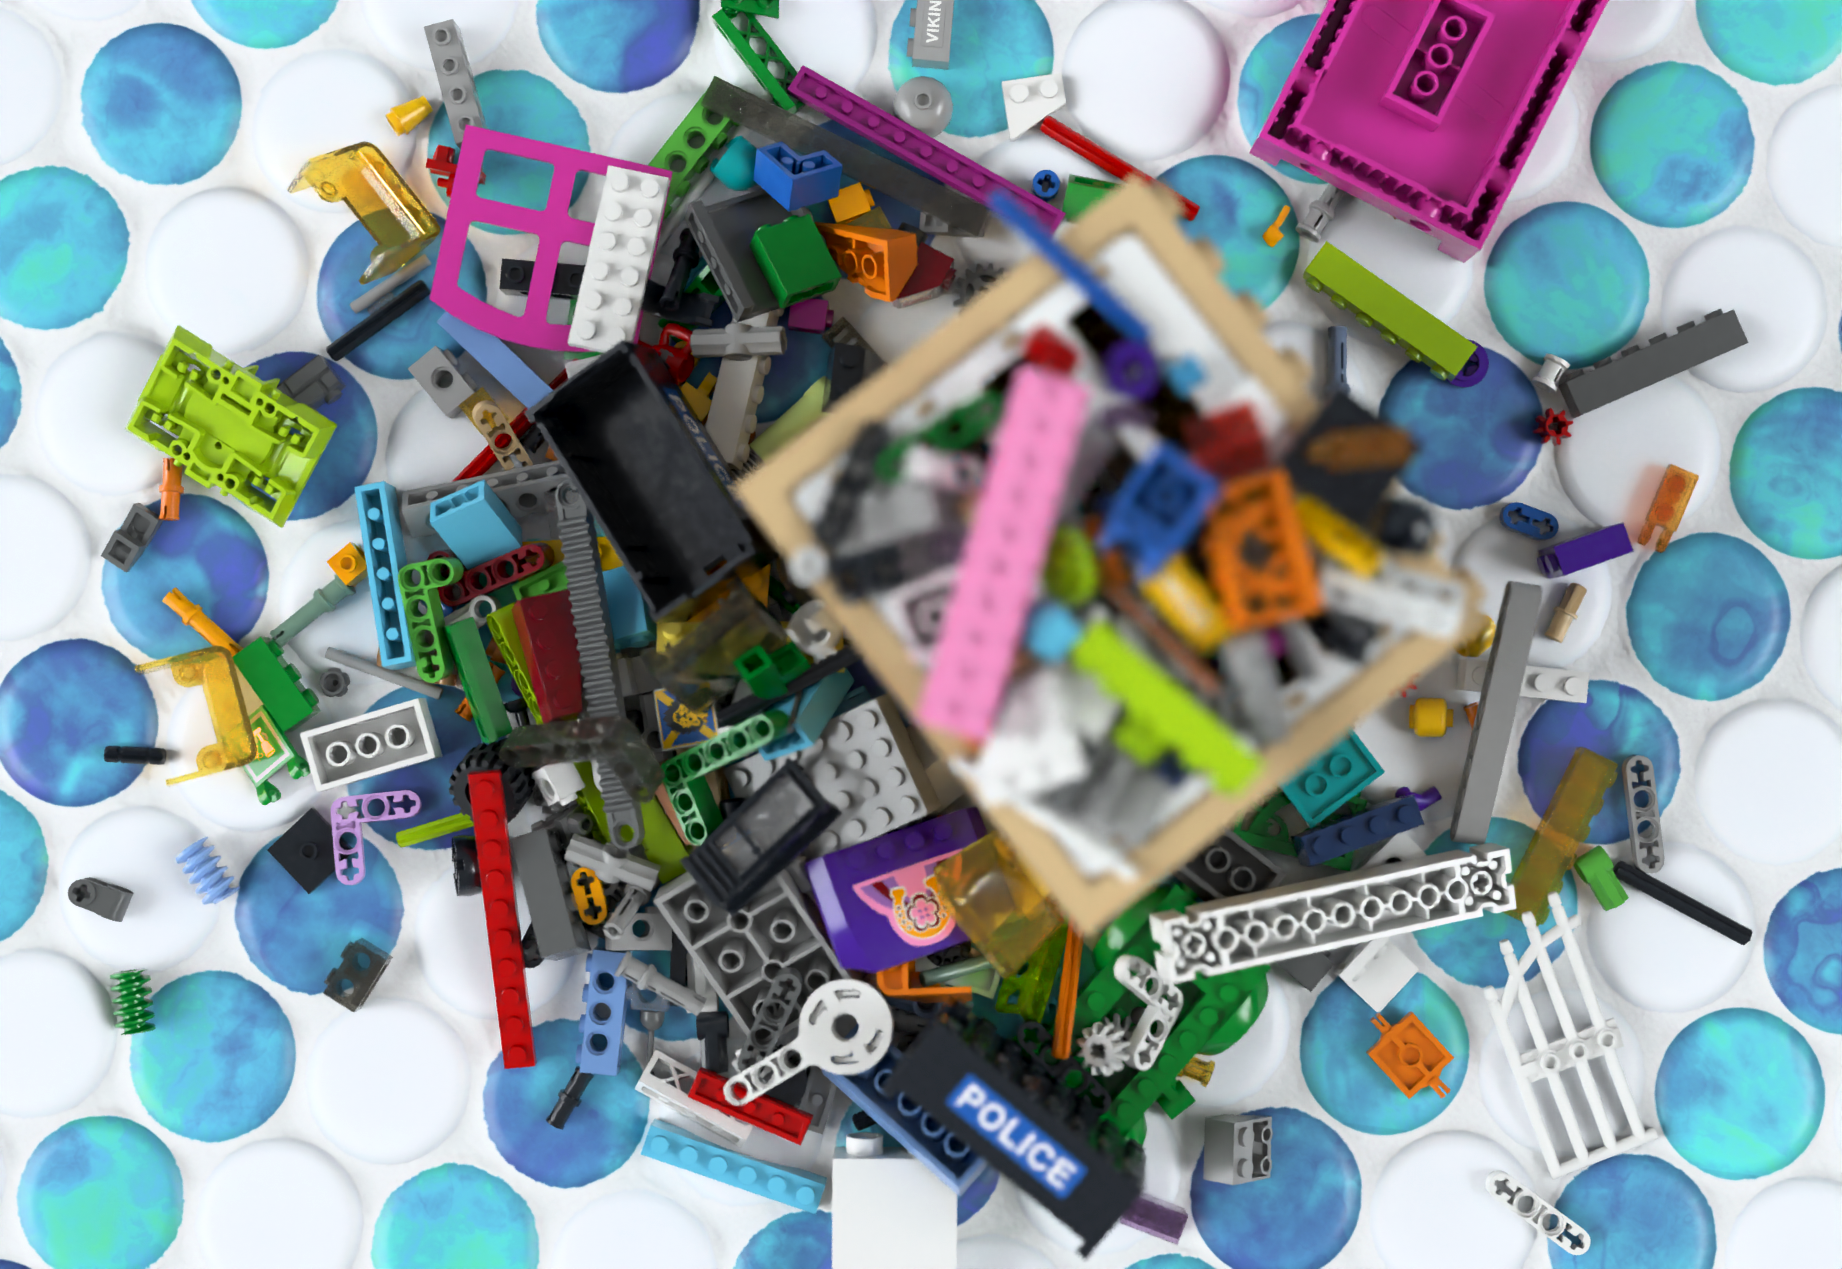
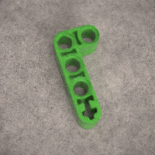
[398,557,463,683]

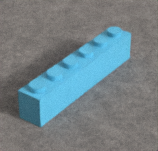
[354,481,416,671]

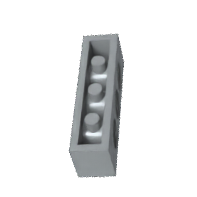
[424,19,487,150]

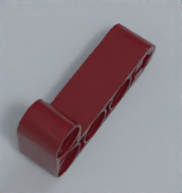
[427,542,555,606]

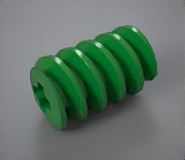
[110,969,156,1035]

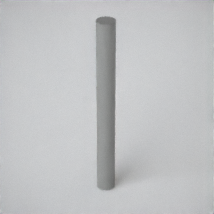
[325,647,444,700]

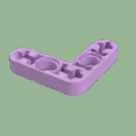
[331,790,422,886]

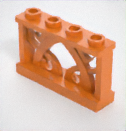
[1200,470,1324,633]

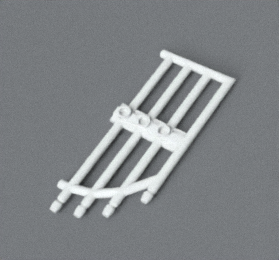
[1484,891,1658,1180]

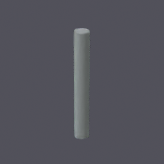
[349,254,432,314]

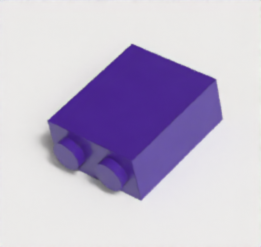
[1537,522,1634,579]

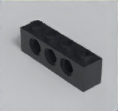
[499,258,585,300]

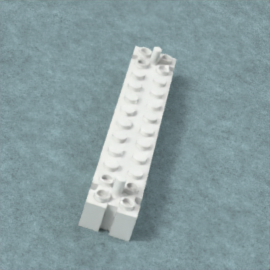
[1149,843,1516,984]

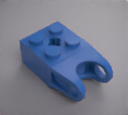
[1097,444,1226,585]

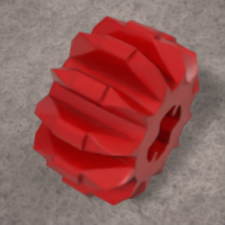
[1021,323,1083,380]

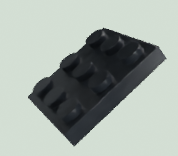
[1272,382,1424,533]

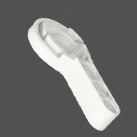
[724,979,894,1105]

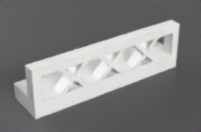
[1317,551,1464,639]
[635,1050,754,1148]

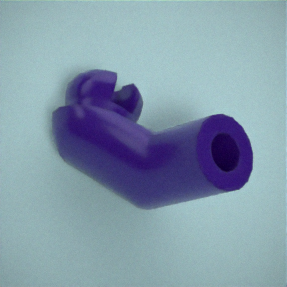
[1395,786,1442,811]

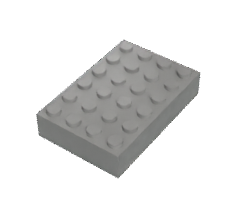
[723,693,941,863]
[654,828,863,1050]

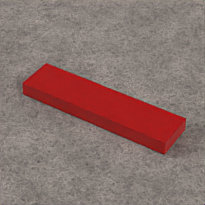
[687,1066,813,1146]

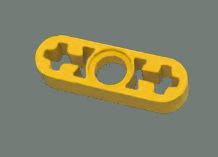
[1294,498,1384,577]

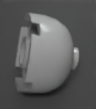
[893,76,953,138]

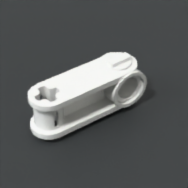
[1111,600,1194,695]

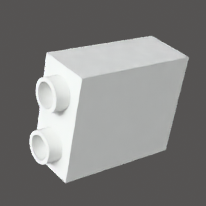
[832,1132,957,1269]

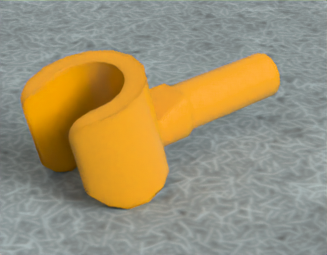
[1263,205,1291,247]

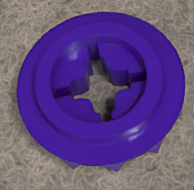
[1446,339,1489,388]
[1103,342,1160,399]

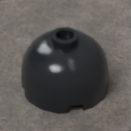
[451,835,482,896]

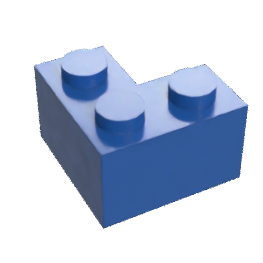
[753,141,843,211]

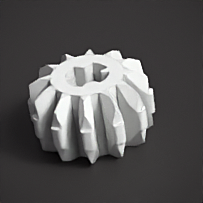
[1076,1022,1130,1076]

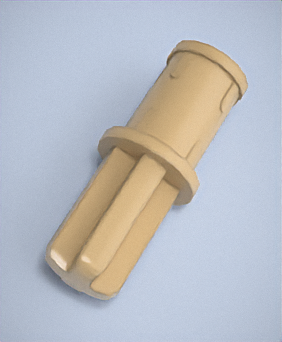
[1544,582,1587,643]

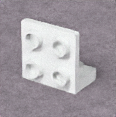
[1333,937,1419,1012]

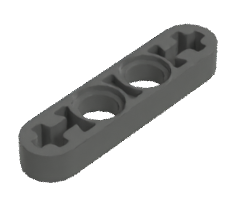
[737,967,803,1074]

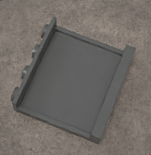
[684,189,840,323]

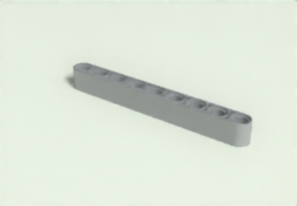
[1450,581,1542,845]

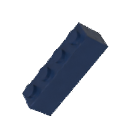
[1291,795,1424,866]

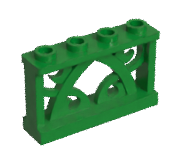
[1230,786,1368,872]

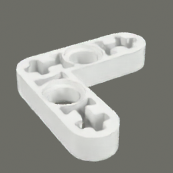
[1114,955,1184,1071]

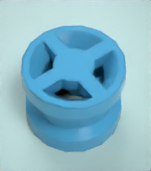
[1165,352,1208,397]

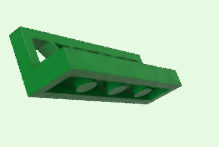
[712,9,806,119]
[442,617,513,744]

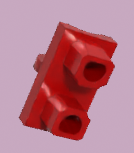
[425,145,486,198]

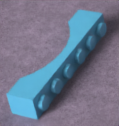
[641,1119,827,1214]

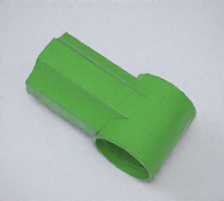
[1572,845,1629,911]

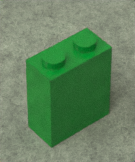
[749,214,842,309]

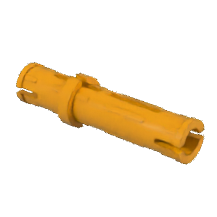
[162,587,244,663]

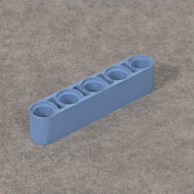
[437,312,554,409]

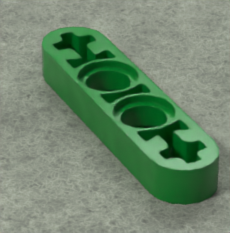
[879,393,1002,483]

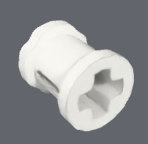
[1531,353,1570,393]

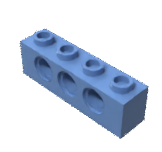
[576,946,633,1076]

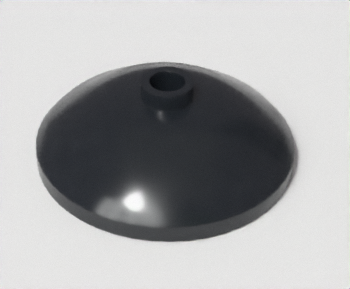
[776,547,822,607]

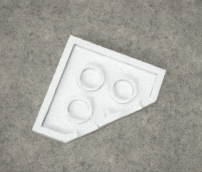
[973,670,1088,807]

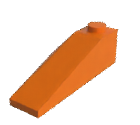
[814,222,918,302]

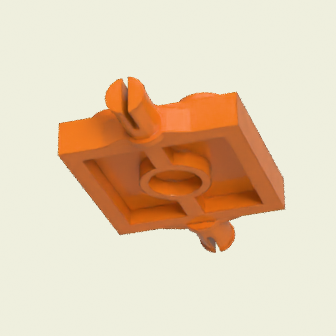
[1366,1011,1454,1099]

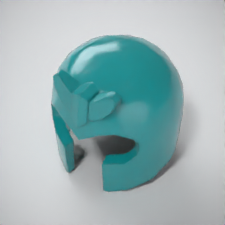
[710,136,757,192]

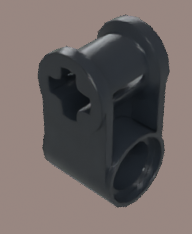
[1309,606,1382,666]

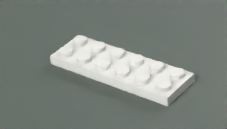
[568,165,670,353]

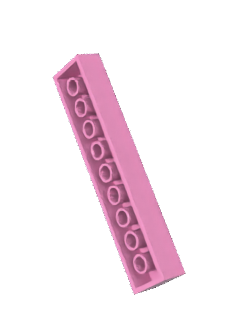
[916,367,1091,741]

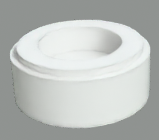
[792,548,828,584]

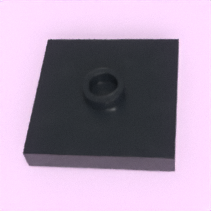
[267,808,353,894]

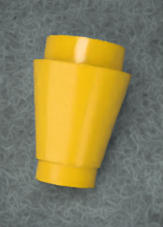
[385,96,433,136]

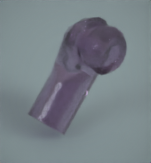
[1099,401,1153,431]

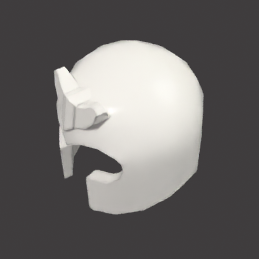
[784,600,842,664]

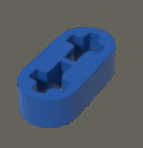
[1499,502,1559,541]

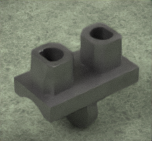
[554,804,602,868]

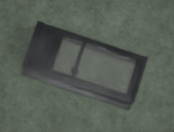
[680,758,843,917]

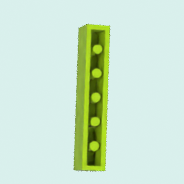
[1303,241,1478,382]
[1069,620,1265,798]

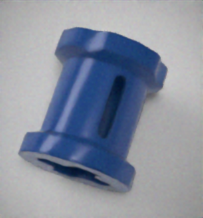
[1031,170,1060,203]

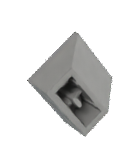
[1203,1115,1273,1185]

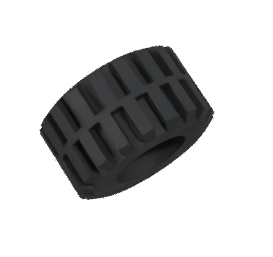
[449,742,535,823]

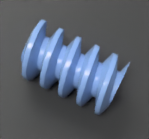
[176,837,241,905]

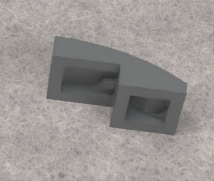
[101,503,163,572]

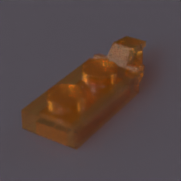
[1308,426,1412,469]

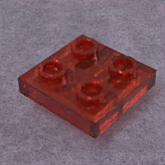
[1182,400,1273,484]

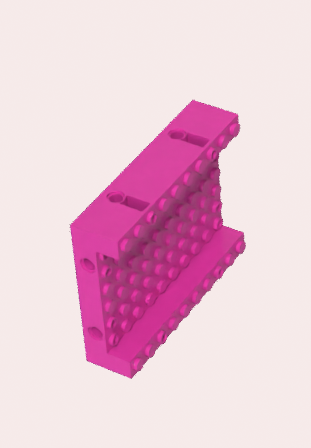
[1249,0,1609,263]

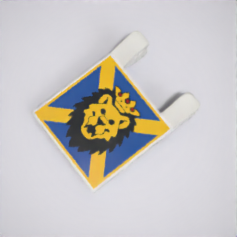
[653,676,736,751]

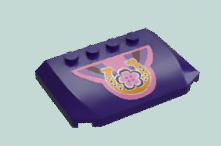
[804,806,1016,974]

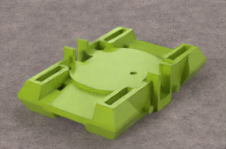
[125,325,338,528]

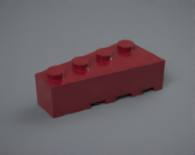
[511,589,582,726]

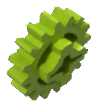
[1037,526,1099,606]

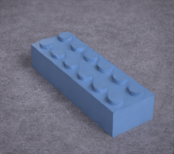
[821,1023,989,1197]

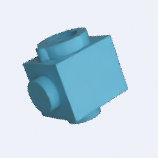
[1021,597,1084,663]

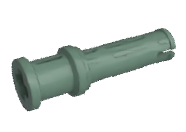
[270,574,356,647]

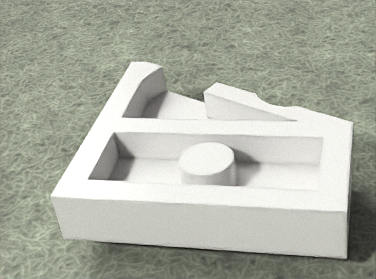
[1001,73,1066,141]

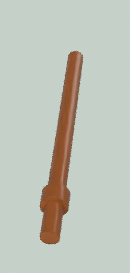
[1091,556,1222,695]

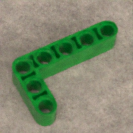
[660,710,789,845]

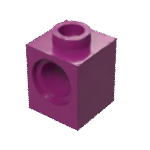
[788,298,834,335]

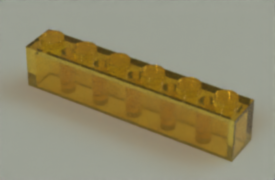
[1502,747,1618,926]

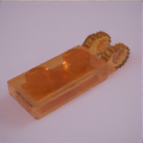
[1637,464,1699,553]

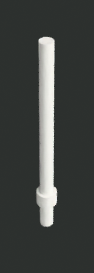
[950,753,1139,882]

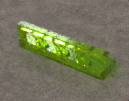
[994,900,1069,1024]

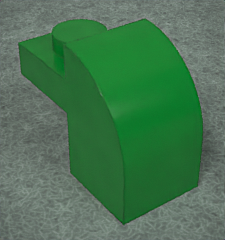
[732,641,811,699]

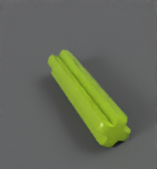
[396,813,474,848]

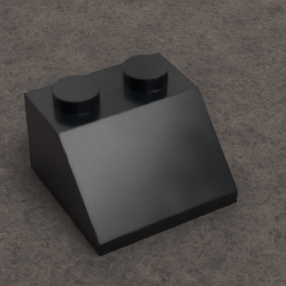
[821,342,889,413]

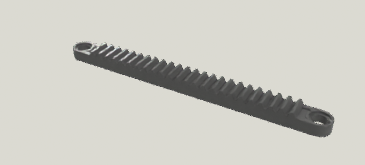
[555,480,645,849]

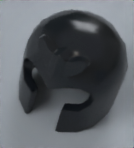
[1373,494,1437,561]

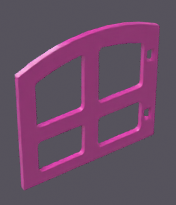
[430,124,673,352]

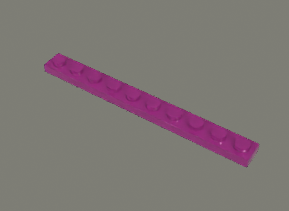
[787,65,1066,236]

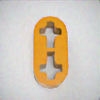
[571,867,608,925]

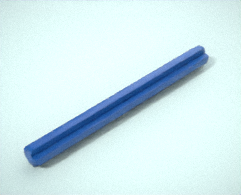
[988,189,1153,344]

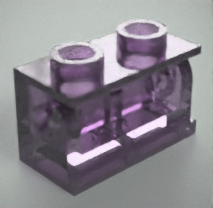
[1120,1192,1188,1245]

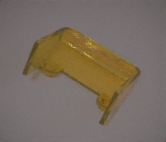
[286,142,440,285]
[135,646,257,787]

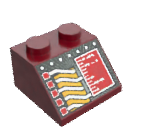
[893,242,957,309]

